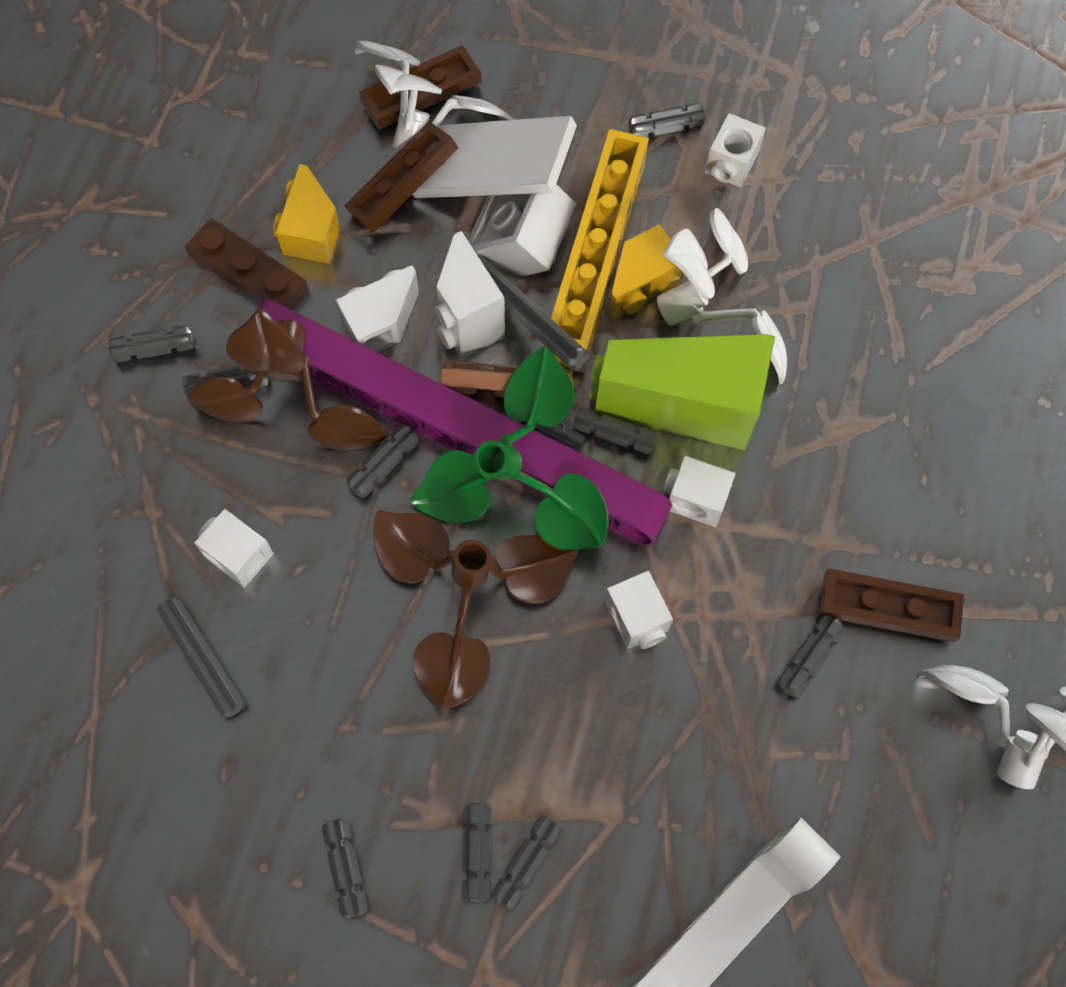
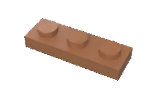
[441,360,573,397]

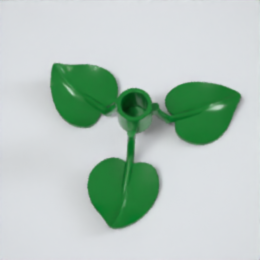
[410,346,609,550]

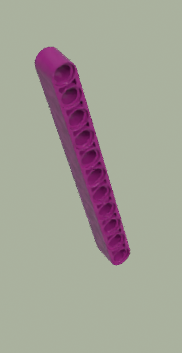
[256,299,672,546]

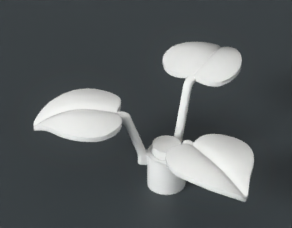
[354,41,515,150]
[657,208,787,386]
[919,665,1066,789]

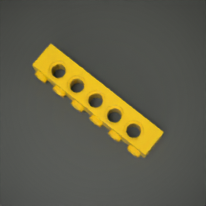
[544,129,649,373]

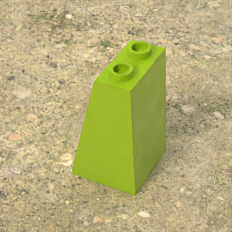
[589,334,775,450]

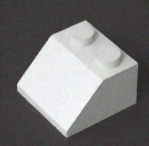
[468,184,576,277]
[434,231,505,360]

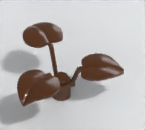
[188,308,389,451]
[373,510,578,709]

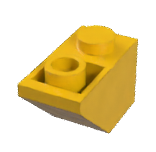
[273,164,341,264]
[609,224,684,319]

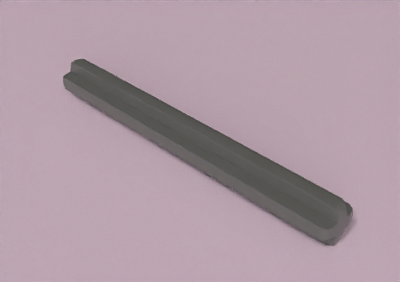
[477,255,589,371]

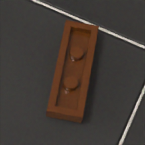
[359,45,482,130]
[344,121,459,234]
[184,218,308,309]
[819,568,964,642]

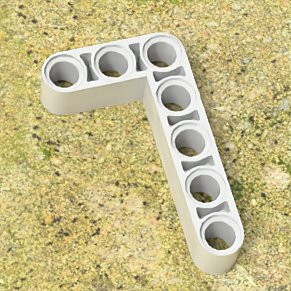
[632,817,841,987]

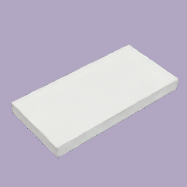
[412,116,577,198]

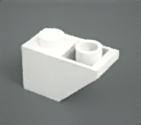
[336,265,419,352]

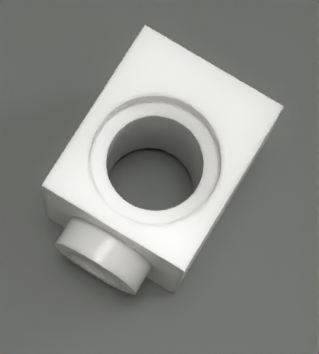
[705,113,766,188]
[663,456,736,527]
[194,509,274,588]
[604,571,673,649]

